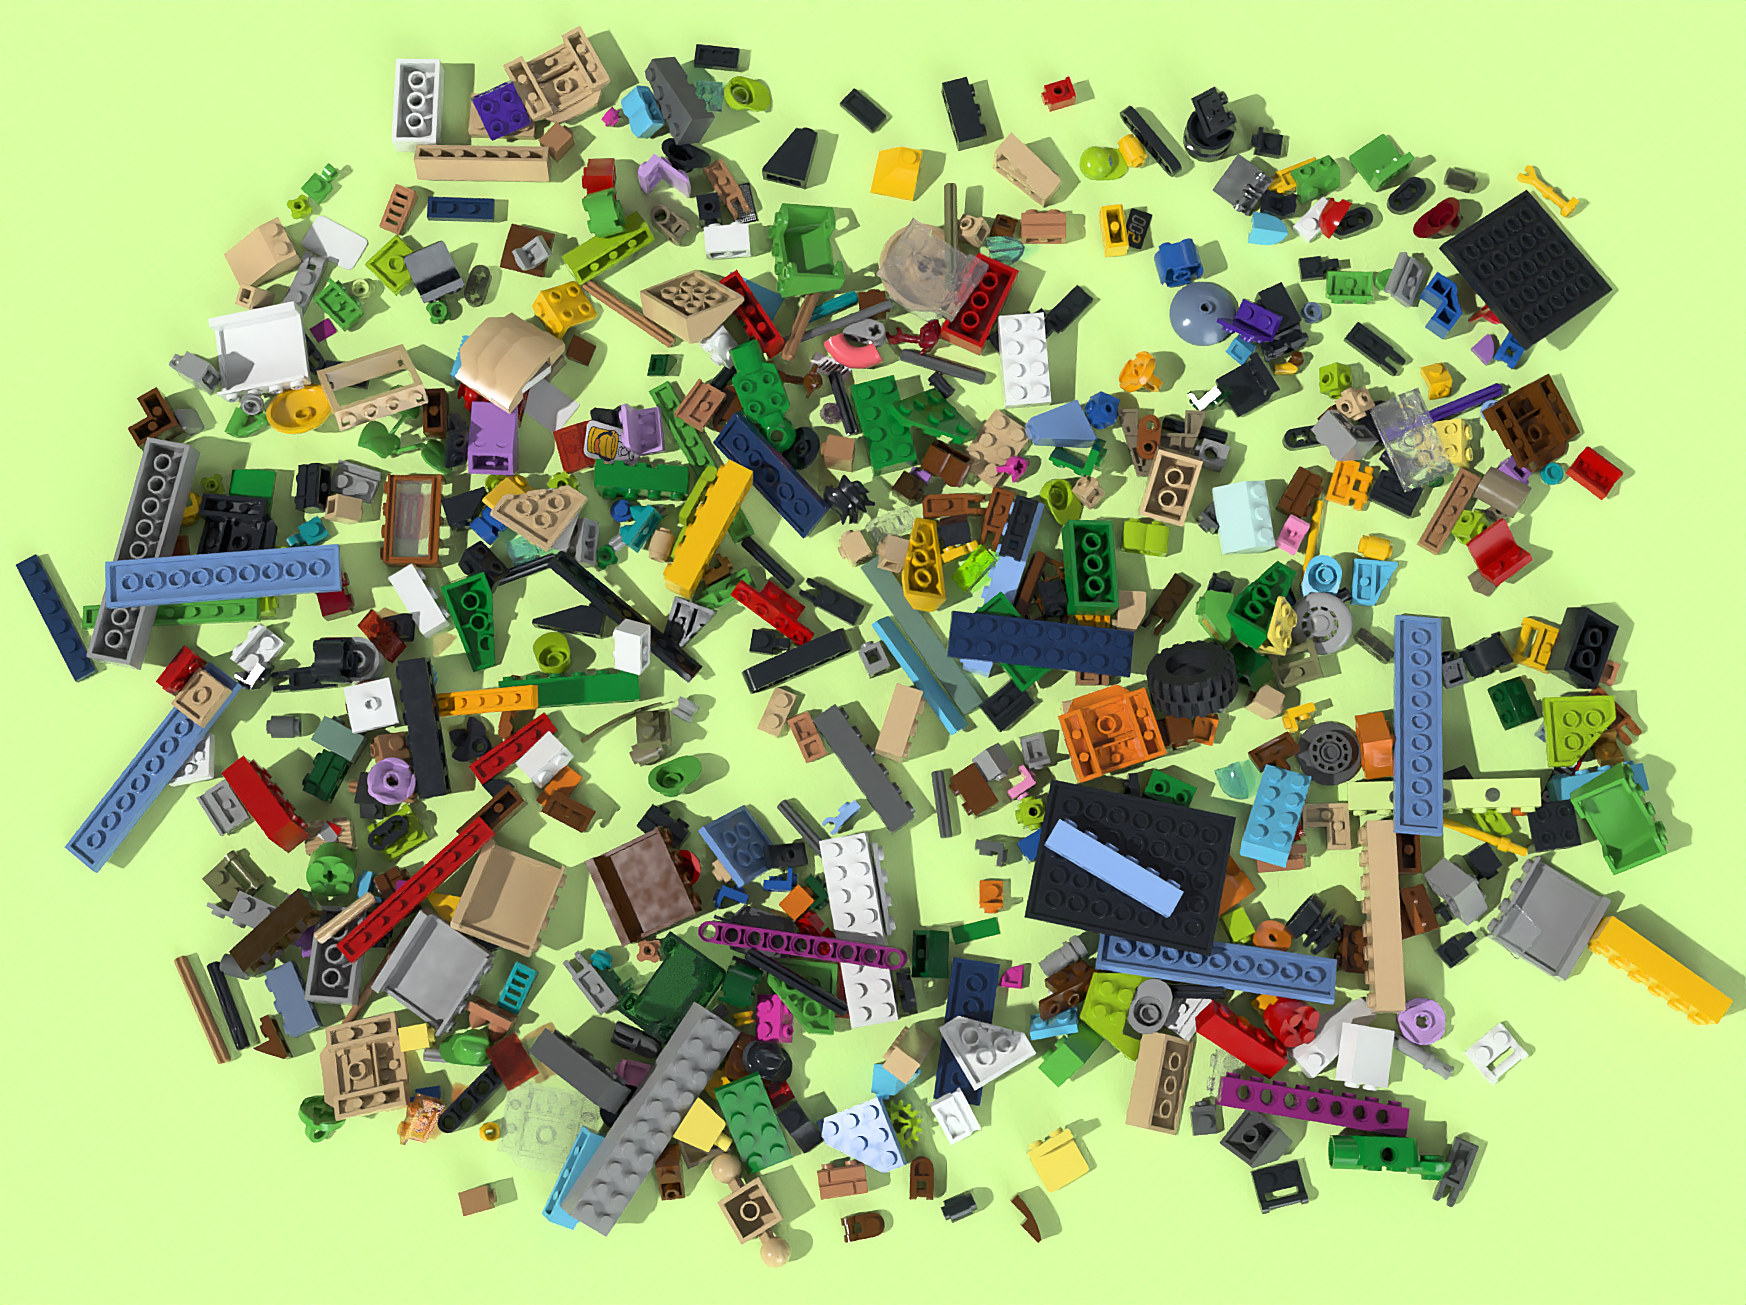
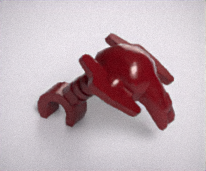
[885,319,941,355]

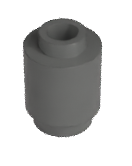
[266,715,302,738]
[220,953,255,980]

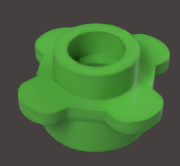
[426,299,452,324]

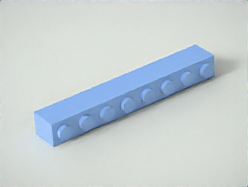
[960,502,1045,678]

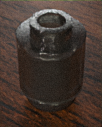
[1443,167,1478,193]

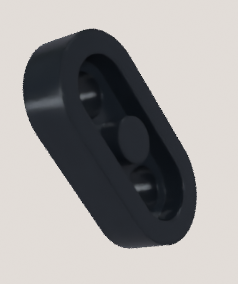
[1386,177,1426,215]
[1333,207,1373,239]

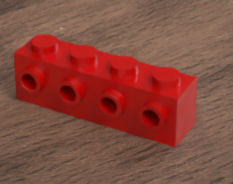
[719,269,786,359]
[1195,999,1288,1080]

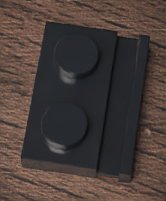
[1367,469,1424,519]
[978,679,1035,732]

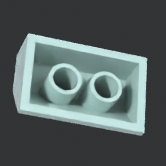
[1212,480,1275,555]

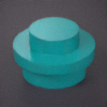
[1540,463,1564,485]
[590,950,613,970]

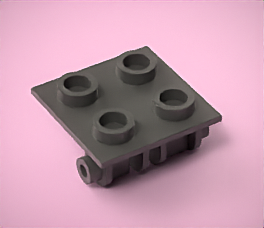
[1212,153,1274,216]

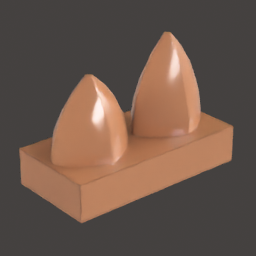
[466,996,518,1043]

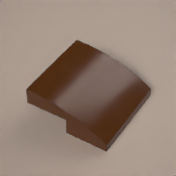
[500,223,555,278]

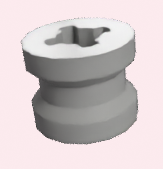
[671,696,700,723]

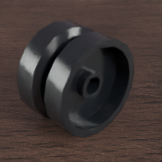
[1183,110,1235,163]

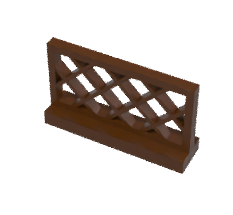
[1013,551,1069,624]

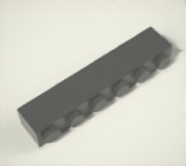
[812,704,916,835]

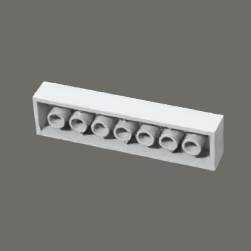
[819,833,901,1028]

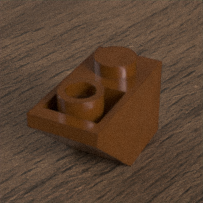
[655,1144,685,1201]

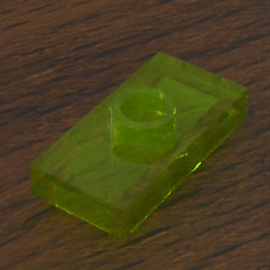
[951,544,998,594]

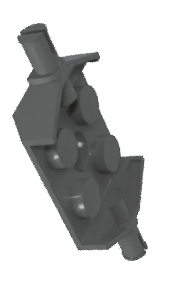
[714,905,807,959]

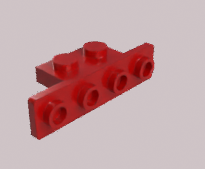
[731,580,814,646]

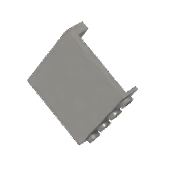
[1486,856,1611,982]
[370,908,495,1036]

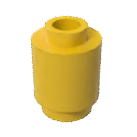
[1118,134,1148,169]
[1357,534,1393,561]

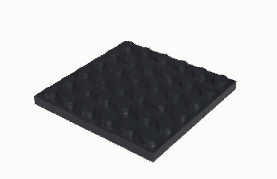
[1439,189,1613,351]

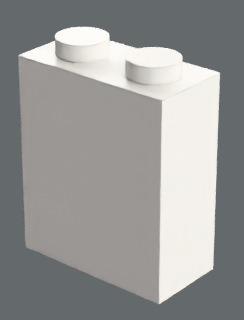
[1335,1023,1395,1091]

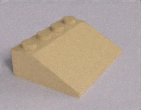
[639,269,744,344]

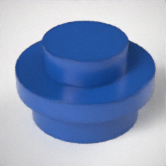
[610,500,632,522]

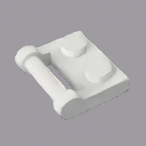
[1463,1023,1528,1086]

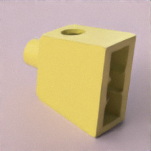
[673,1098,734,1152]

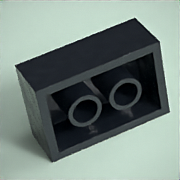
[1545,607,1619,689]

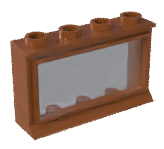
[380,474,446,568]

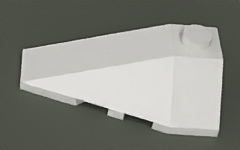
[1286,998,1377,1078]

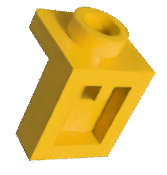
[1282,702,1316,734]

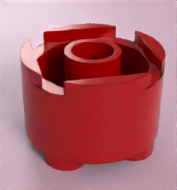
[1263,996,1320,1047]

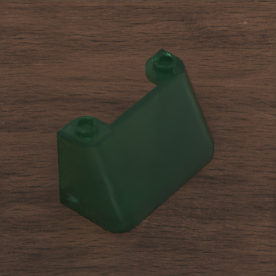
[615,931,726,1045]

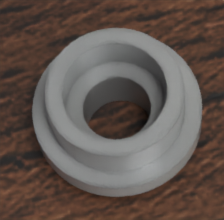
[240,393,264,415]

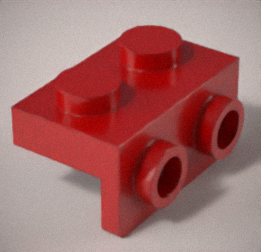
[1565,446,1623,501]

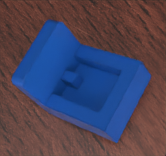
[712,885,750,910]

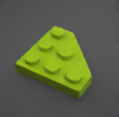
[1542,695,1616,768]

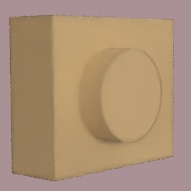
[1071,475,1106,510]

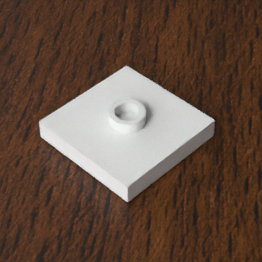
[343,677,400,734]

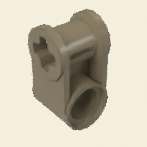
[650,205,693,246]

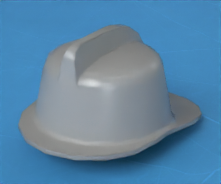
[1128,979,1173,1035]

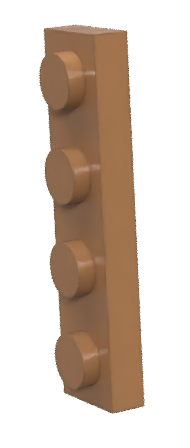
[1416,467,1481,556]

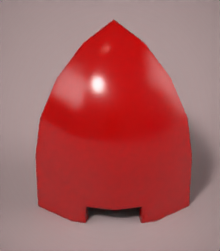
[1319,198,1352,239]

